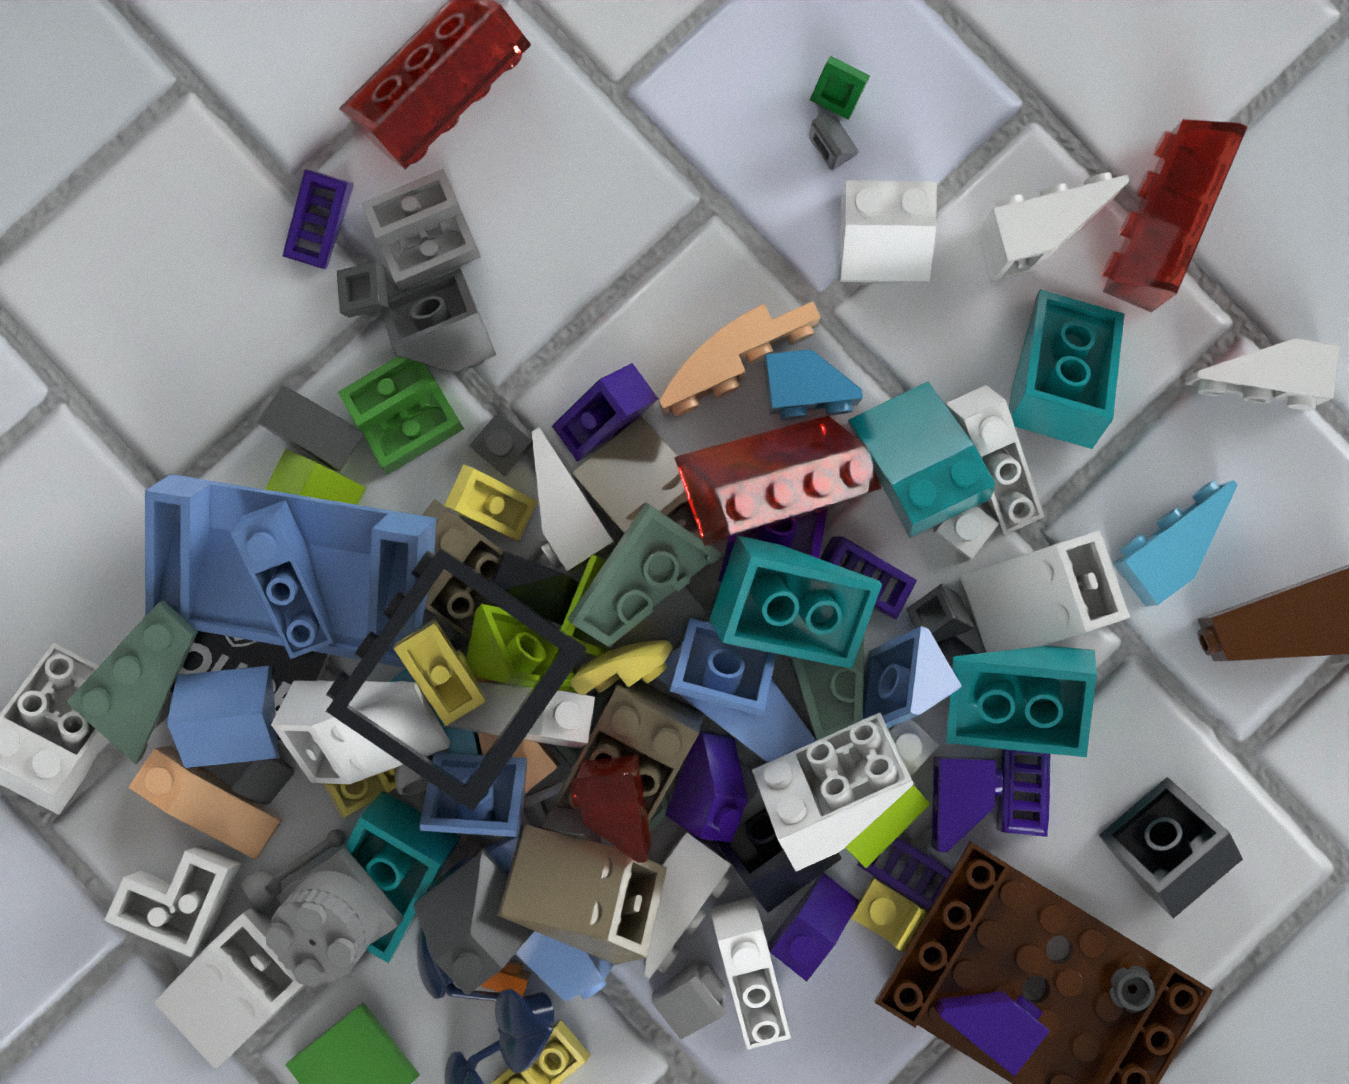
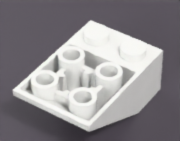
[977,172,1130,282]
[959,530,1130,653]
[0,642,106,815]
[271,680,451,784]
[752,712,914,871]
[153,906,304,1070]

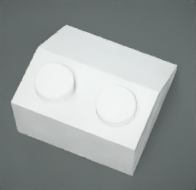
[840,180,937,283]

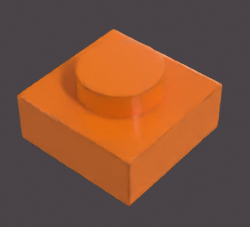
[481,958,531,998]

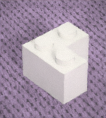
[104,845,242,957]

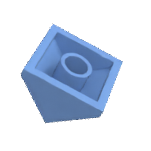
[670,618,777,717]
[862,626,962,728]
[167,666,279,768]
[420,752,527,837]

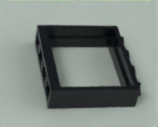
[326,547,586,811]

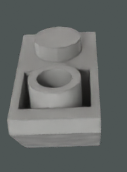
[652,959,727,1039]

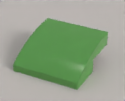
[338,356,464,475]
[285,1002,420,1084]

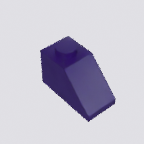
[552,363,659,462]
[665,731,748,842]
[931,756,1003,852]
[767,872,859,982]
[933,991,1049,1076]

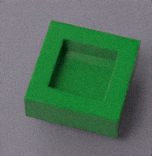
[810,56,870,120]

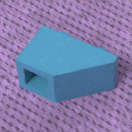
[764,349,863,420]

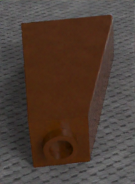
[1197,565,1349,661]

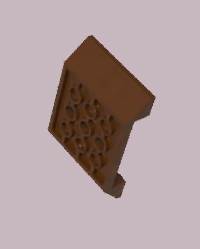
[874,841,1213,1084]

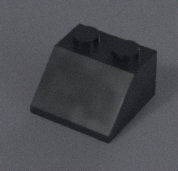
[1099,777,1243,919]
[716,808,842,913]

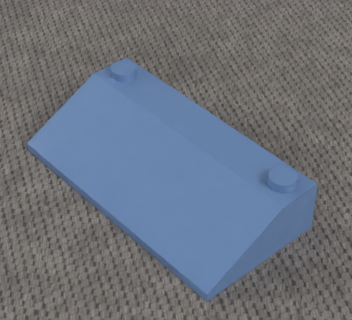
[145,474,436,668]

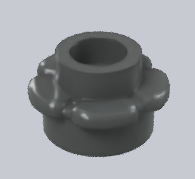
[1109,965,1156,1013]

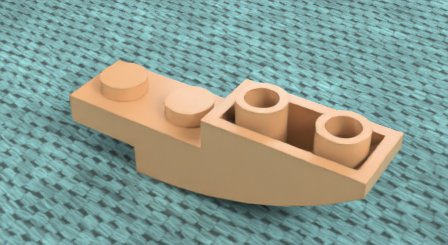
[659,301,821,417]

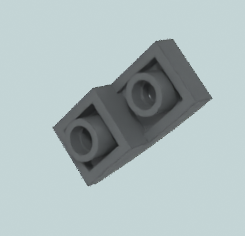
[257,385,364,472]
[611,586,710,649]

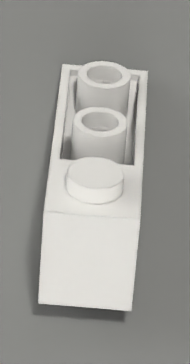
[1184,338,1340,410]
[945,385,1044,535]
[644,829,733,979]
[710,896,791,1050]

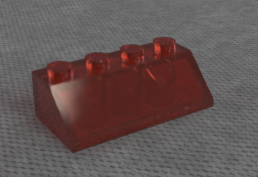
[339,0,531,170]
[1102,119,1248,313]
[675,415,882,546]

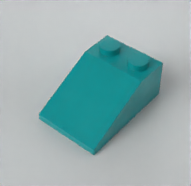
[1009,289,1125,449]
[848,382,996,538]
[709,535,882,669]
[946,645,1097,758]
[345,790,461,963]

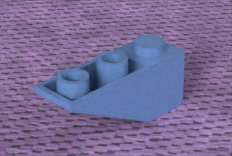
[230,500,335,659]

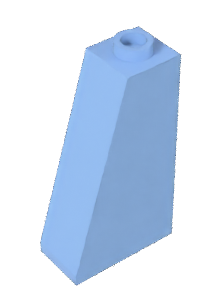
[657,646,816,763]
[441,823,614,1002]

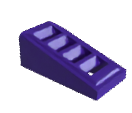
[282,169,354,269]
[820,536,917,620]
[996,749,1051,837]
[857,837,952,910]

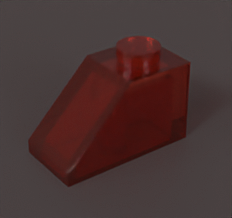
[571,755,652,863]

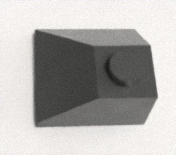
[381,268,496,373]
[413,847,534,995]

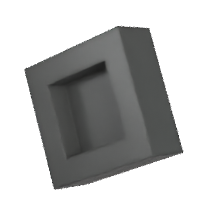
[337,261,388,318]
[469,412,533,477]

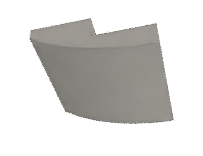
[361,169,481,291]

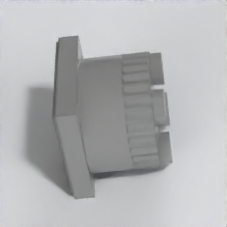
[266,847,404,987]

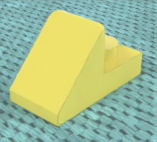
[444,464,538,541]
[393,619,486,727]
[851,876,928,952]

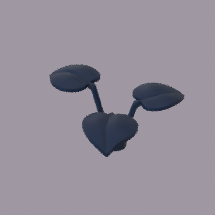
[417,928,554,1084]

